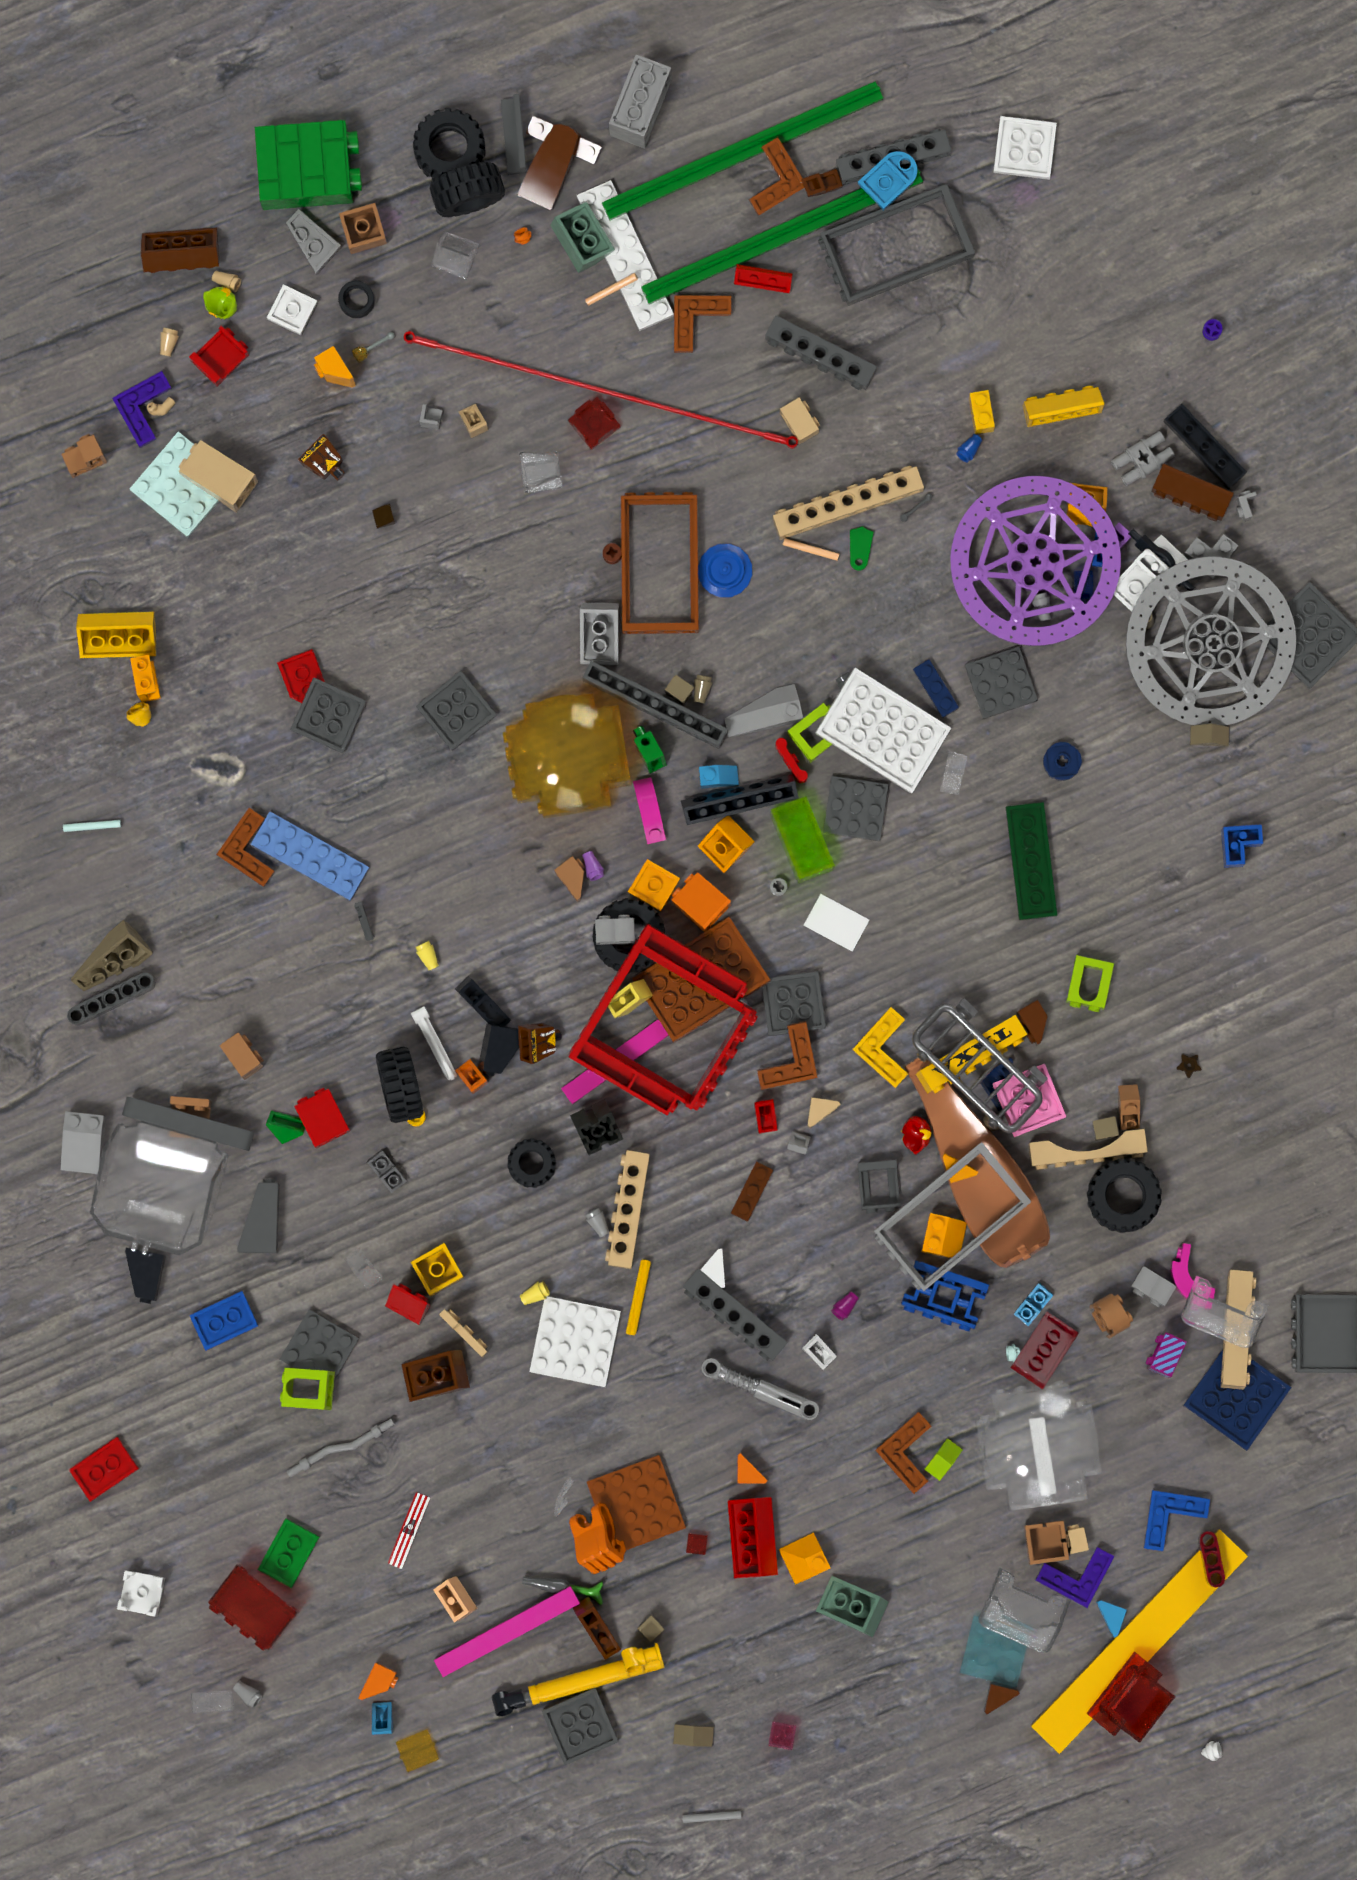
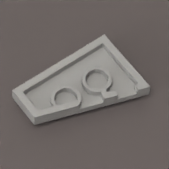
[286,209,341,275]

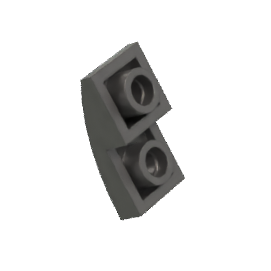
[367,1150,407,1193]

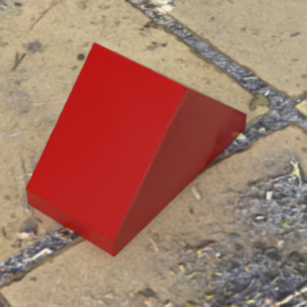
[754,1099,778,1133]

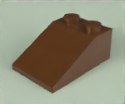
[401,1350,470,1402]

